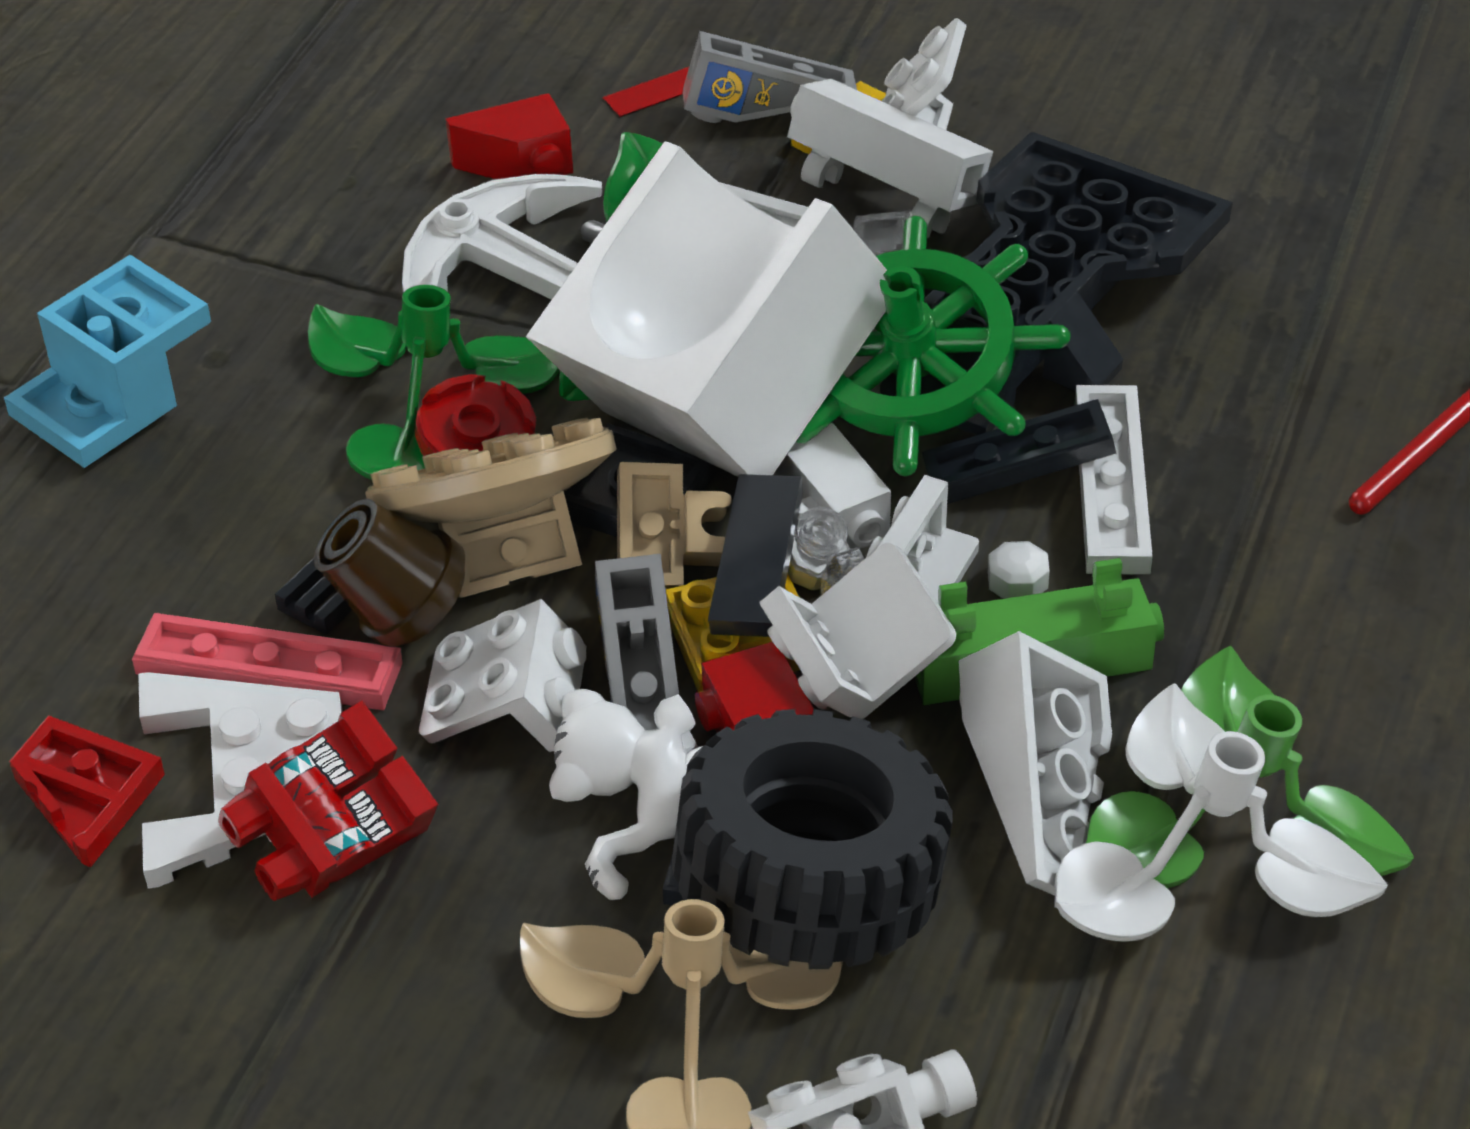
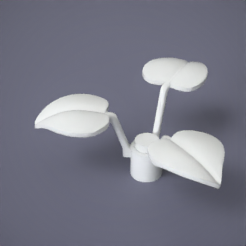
[1054,684,1388,941]

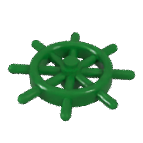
[796,215,1071,476]

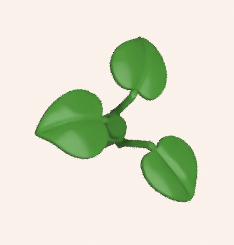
[1086,646,1414,888]

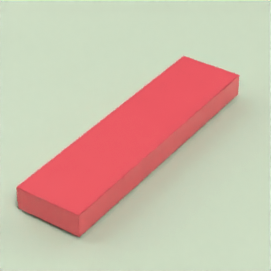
[132,613,403,711]

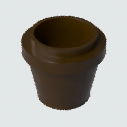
[314,499,465,647]

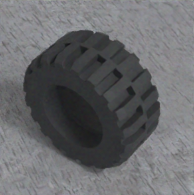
[672,709,952,969]

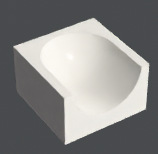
[526,141,887,477]

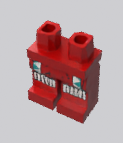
[218,700,438,901]

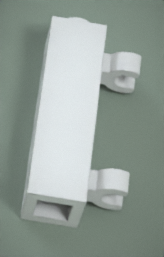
[787,79,993,238]
[773,423,891,553]

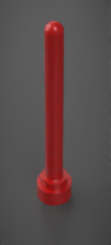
[1349,388,1470,515]

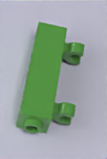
[914,558,1164,705]

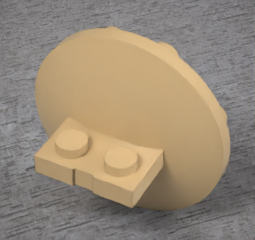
[365,418,617,598]

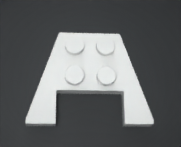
[138,672,342,889]

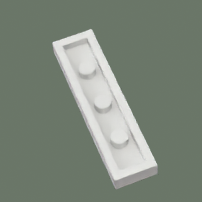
[1075,385,1152,574]

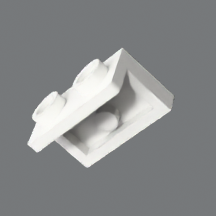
[867,475,979,603]

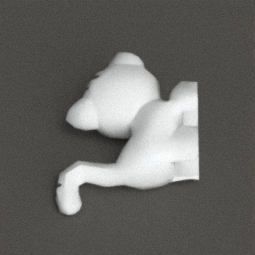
[549,689,703,900]

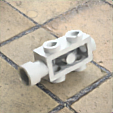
[748,1049,977,1129]

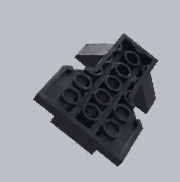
[880,131,1233,435]

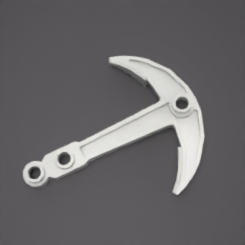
[402,174,602,300]

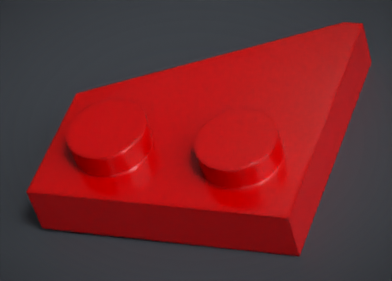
[9,715,165,867]

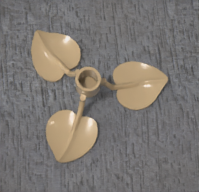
[520,899,843,1129]

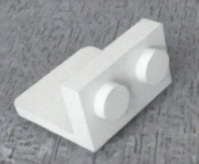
[882,18,966,130]
[759,543,956,720]
[419,599,587,752]

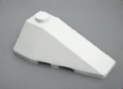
[959,631,1112,896]

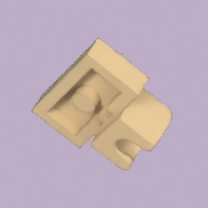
[617,462,732,590]

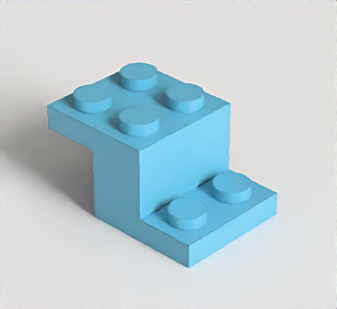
[4,255,211,468]

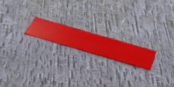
[602,67,689,116]

